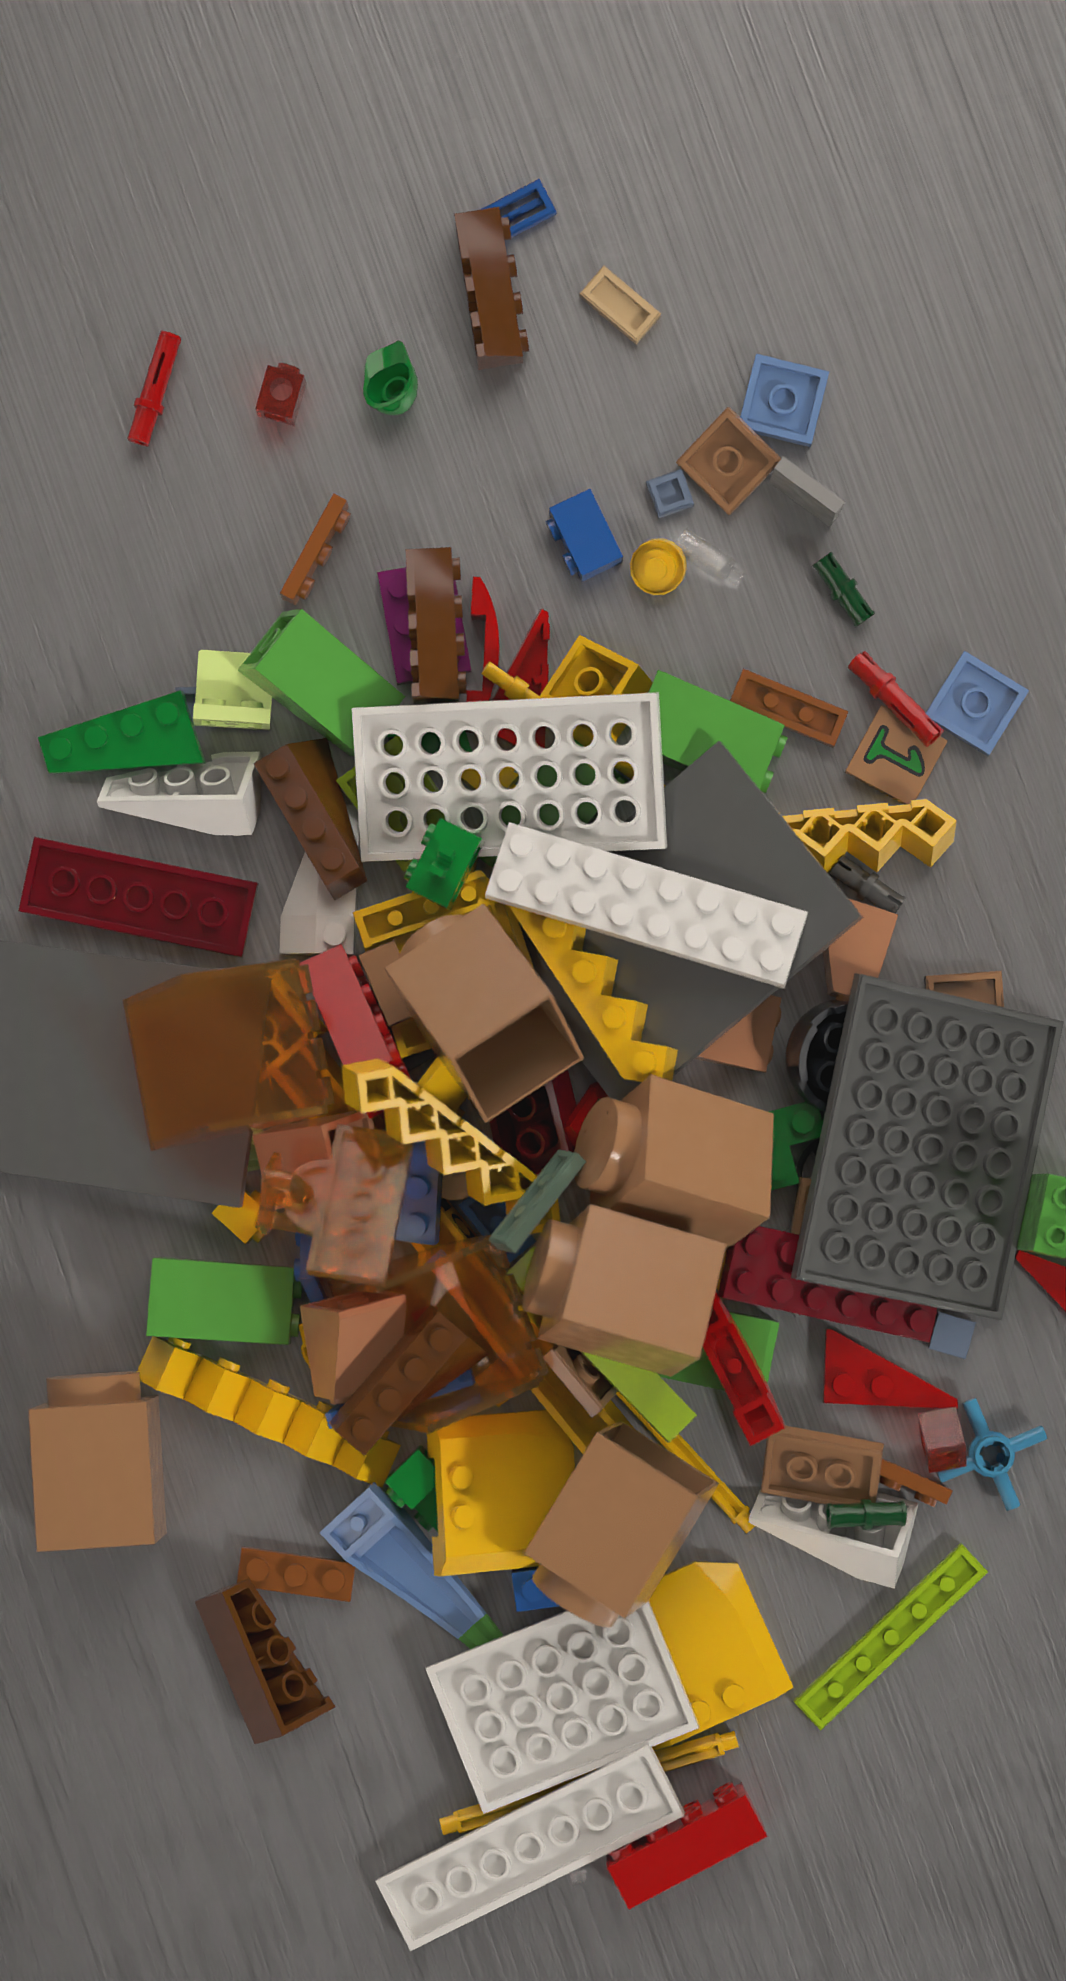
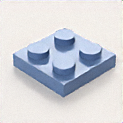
[740,354,829,447]
[926,651,1029,756]

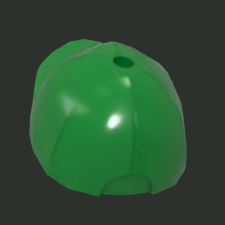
[363,341,418,415]

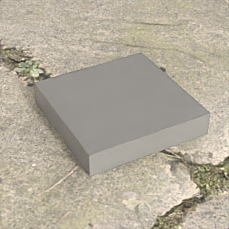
[769,456,845,527]

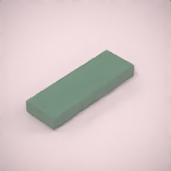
[489,1150,586,1253]

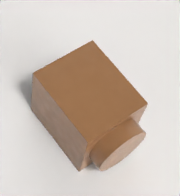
[385,904,584,1123]
[574,1075,774,1251]
[522,1205,726,1377]
[29,1371,167,1552]
[524,1421,719,1628]

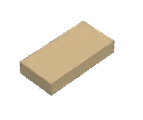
[579,266,661,345]

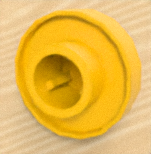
[630,538,687,595]

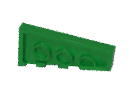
[38,690,206,774]

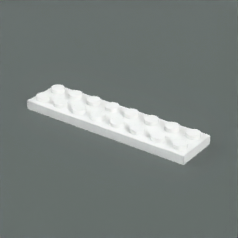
[485,822,808,988]
[376,1744,685,1951]

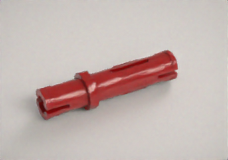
[127,331,181,447]
[848,651,944,747]

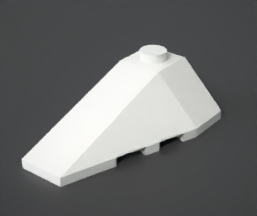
[97,751,261,836]
[279,805,360,957]
[749,1490,918,1588]

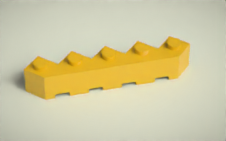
[782,799,957,873]
[508,905,678,1082]
[341,1058,560,1234]
[137,1336,401,1488]

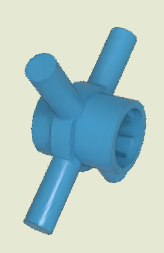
[935,1398,1047,1511]

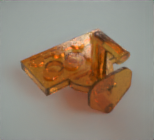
[254,1124,415,1287]

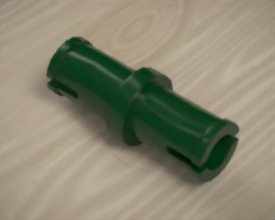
[812,552,875,628]
[825,1499,907,1530]

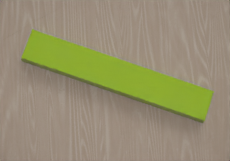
[506,1246,697,1443]
[793,1543,988,1731]

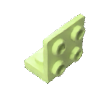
[193,650,272,731]

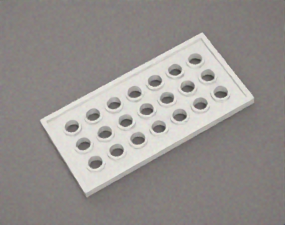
[352,692,667,862]

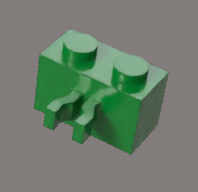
[404,818,485,911]

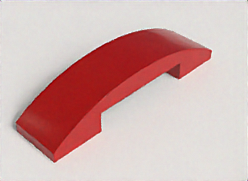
[465,576,500,733]
[703,1291,786,1446]

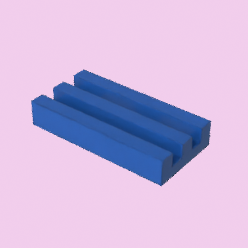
[480,179,557,241]

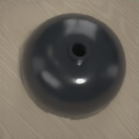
[785,999,849,1112]

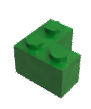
[769,1102,823,1191]
[385,1444,438,1533]

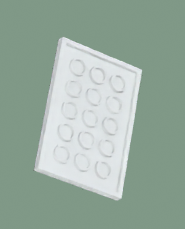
[425,1601,699,1814]

